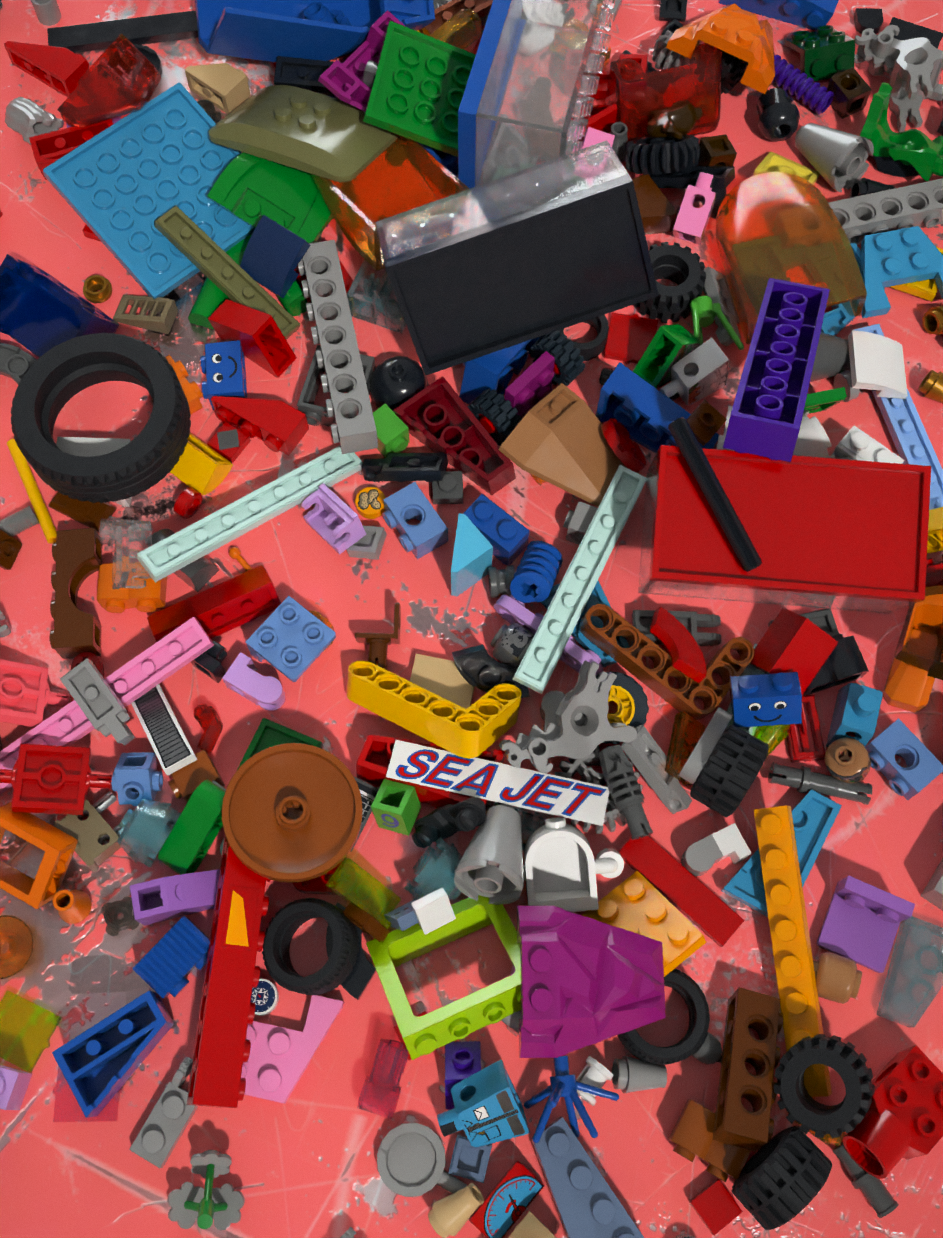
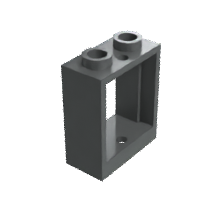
[297,345,376,426]

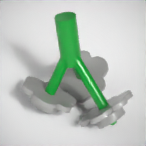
[167,1150,245,1230]

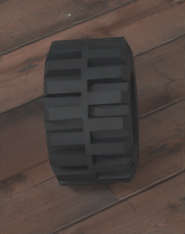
[633,242,706,323]
[690,724,768,817]
[774,1034,875,1138]
[732,1126,832,1230]

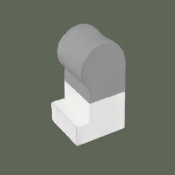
[681,823,752,876]

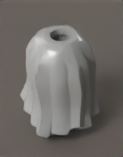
[5,97,64,145]

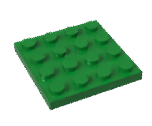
[363,21,476,157]

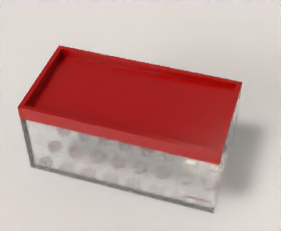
[638,445,931,614]

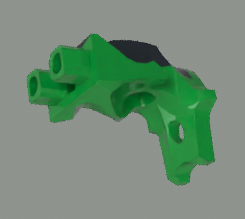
[860,82,943,181]

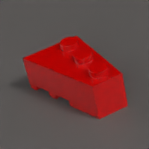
[29,117,114,180]

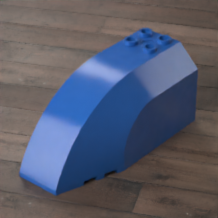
[195,0,435,62]

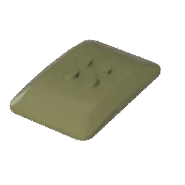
[209,85,400,182]

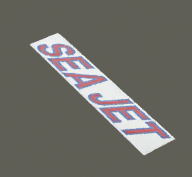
[386,740,609,826]

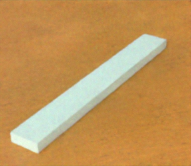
[137,446,363,583]
[512,465,648,694]

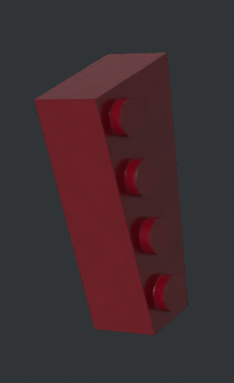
[394,376,516,496]

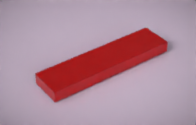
[619,836,745,947]

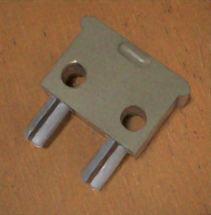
[54,791,138,872]

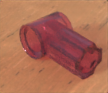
[357,1038,409,1119]

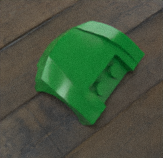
[207,152,344,244]

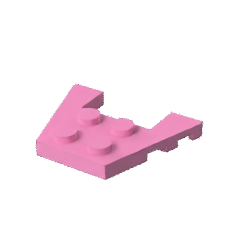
[241,995,344,1104]

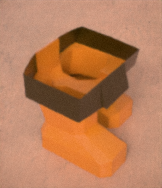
[883,585,943,713]

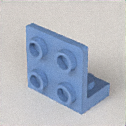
[245,596,336,682]

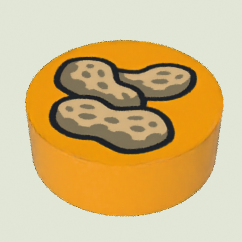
[355,487,385,519]

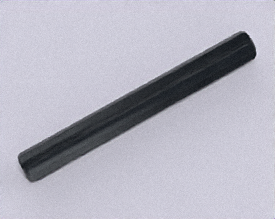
[668,417,762,571]

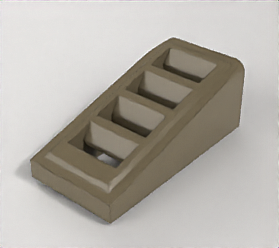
[113,295,178,335]

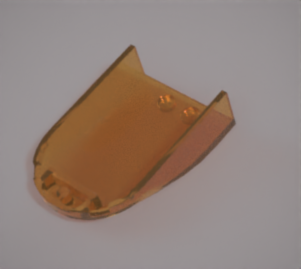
[311,136,476,271]
[715,172,867,344]

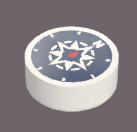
[251,978,279,1016]

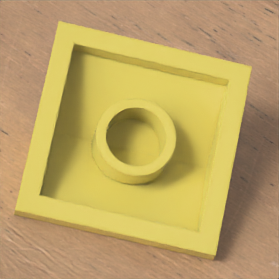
[753,151,820,200]

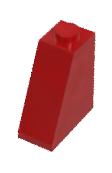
[208,299,297,378]

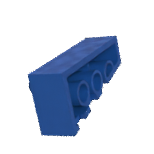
[459,336,542,405]

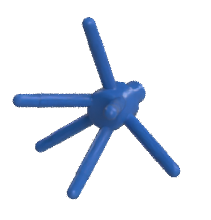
[524,1056,619,1143]

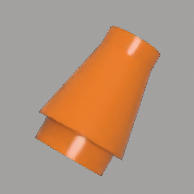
[53,889,92,924]

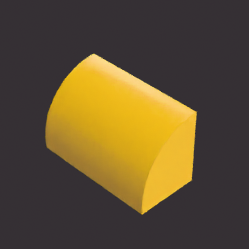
[170,433,233,495]

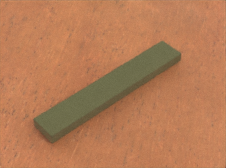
[155,206,300,339]

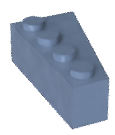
[531,1117,644,1238]

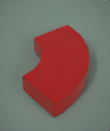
[650,606,707,683]

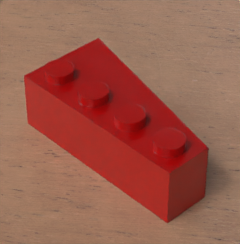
[356,735,505,810]

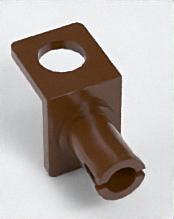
[355,603,401,670]

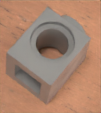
[563,501,598,545]

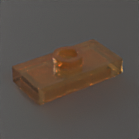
[664,711,706,786]

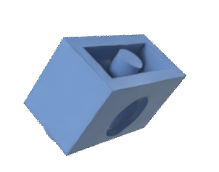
[382,482,448,560]
[865,718,943,800]

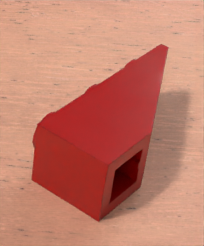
[211,396,309,456]

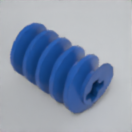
[510,540,563,603]

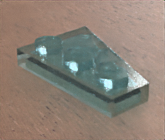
[876,916,943,1028]

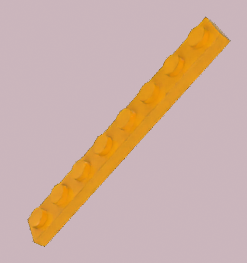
[754,805,832,1097]

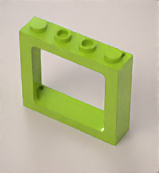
[366,895,521,1060]

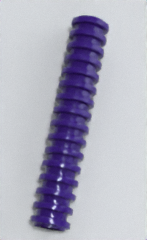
[744,53,834,114]

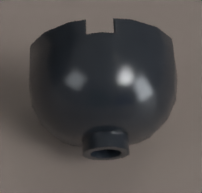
[370,356,429,412]

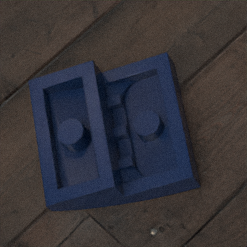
[240,215,311,299]

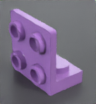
[816,875,915,973]

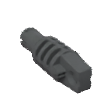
[598,745,653,840]

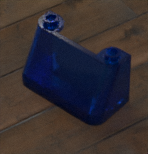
[0,254,120,358]

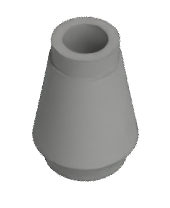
[612,1056,667,1093]

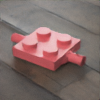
[0,659,69,727]

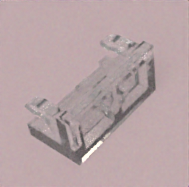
[112,519,152,589]

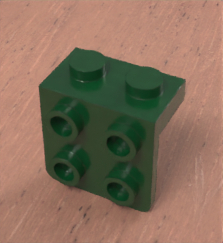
[784,25,855,81]

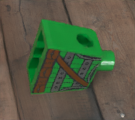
[633,324,701,389]

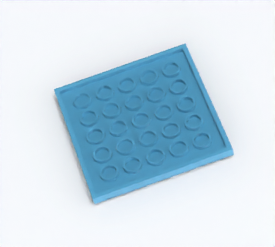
[43,82,255,299]

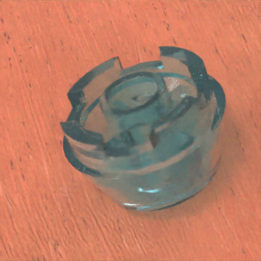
[117,799,181,868]
[403,837,462,900]

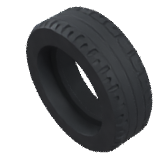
[11,333,191,503]

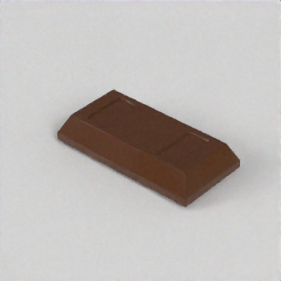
[48,492,117,533]

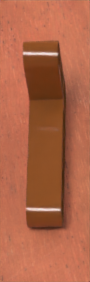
[580,604,754,720]

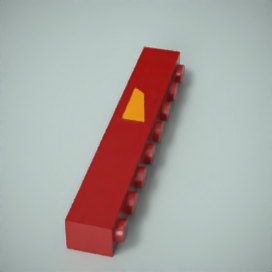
[186,835,270,1108]

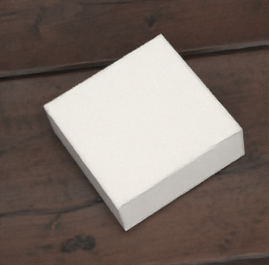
[411,887,456,935]

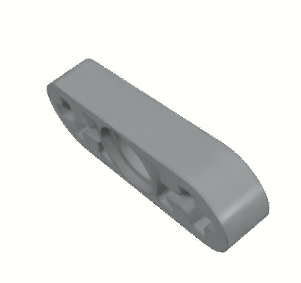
[678,707,733,784]

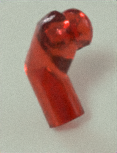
[193,704,223,754]

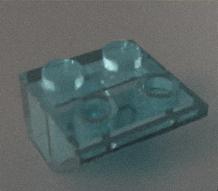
[347,250,406,333]

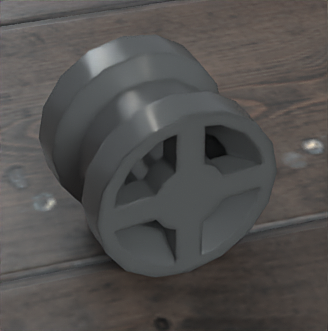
[488,565,515,598]

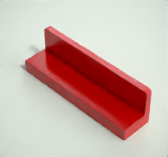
[147,565,281,642]

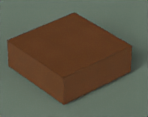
[343,902,390,942]

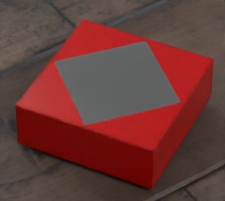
[207,421,251,463]

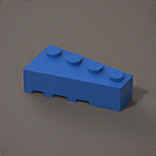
[719,0,838,31]
[596,362,719,454]

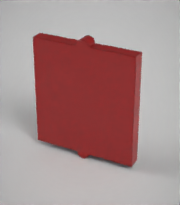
[604,313,659,364]

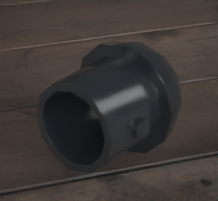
[756,88,800,142]

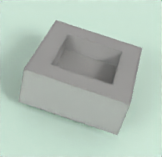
[346,525,387,560]

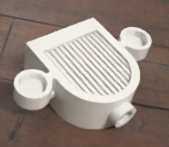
[523,817,624,912]

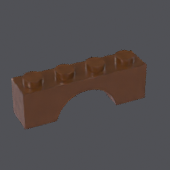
[49,528,103,659]

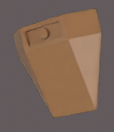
[498,383,639,507]

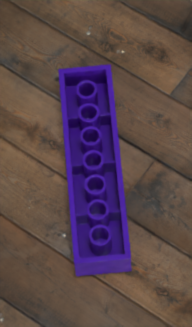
[723,278,830,462]

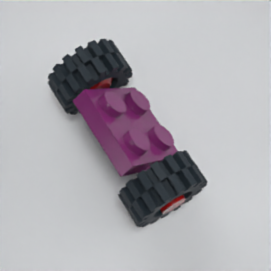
[468,331,585,446]

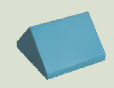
[451,513,493,596]

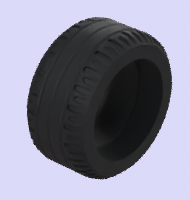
[262,898,359,995]
[618,969,710,1065]

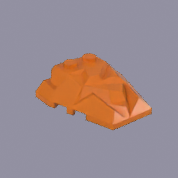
[666,3,775,94]

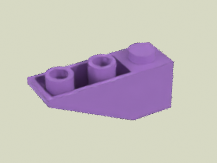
[130,869,220,926]

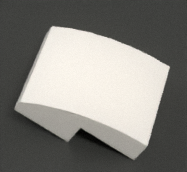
[848,330,908,399]

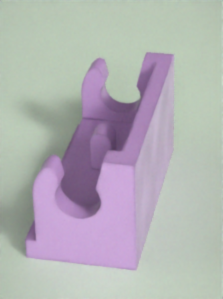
[301,483,366,554]

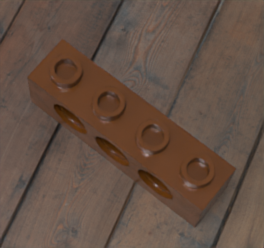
[712,987,783,1152]

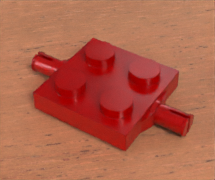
[0,744,112,815]

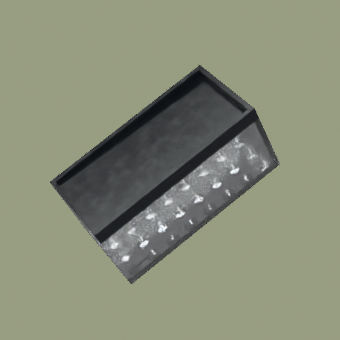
[376,140,659,376]

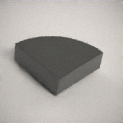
[363,60,378,89]

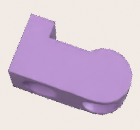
[222,652,285,711]

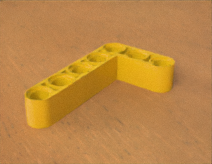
[347,660,521,759]

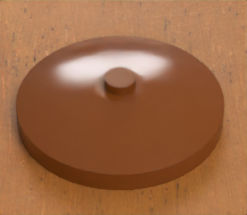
[222,743,362,883]

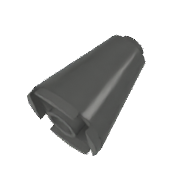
[810,332,851,382]

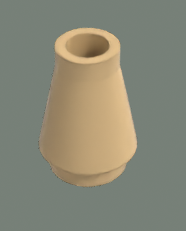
[428,1183,484,1238]

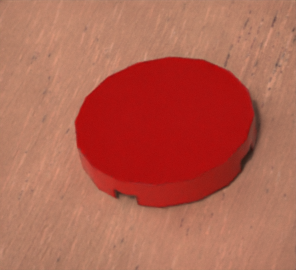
[601,418,647,473]

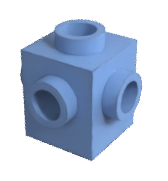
[112,752,163,806]

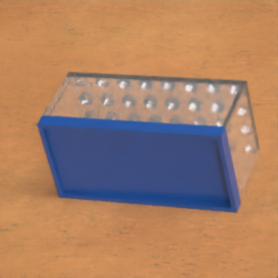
[458,0,616,209]

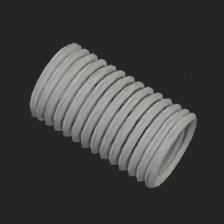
[0,506,39,537]

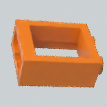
[0,802,78,909]

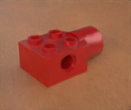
[843,1045,943,1179]

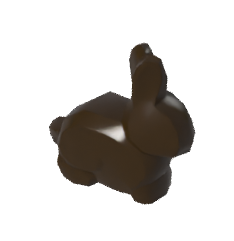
[646,100,703,140]

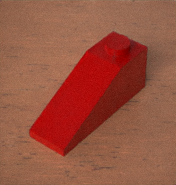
[4,41,93,100]

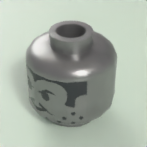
[491,623,535,666]

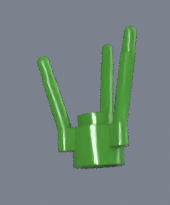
[689,296,744,350]

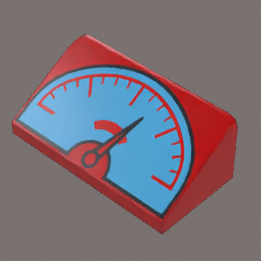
[469,1160,544,1238]

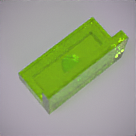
[325,857,401,930]

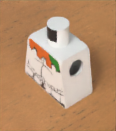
[660,338,729,405]

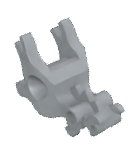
[854,25,943,132]
[499,661,637,773]

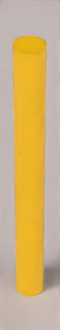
[7,439,57,544]

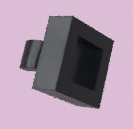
[191,641,227,683]

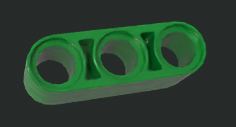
[158,780,225,875]

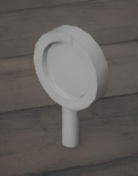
[377,1122,467,1197]

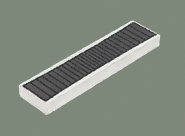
[131,684,198,776]

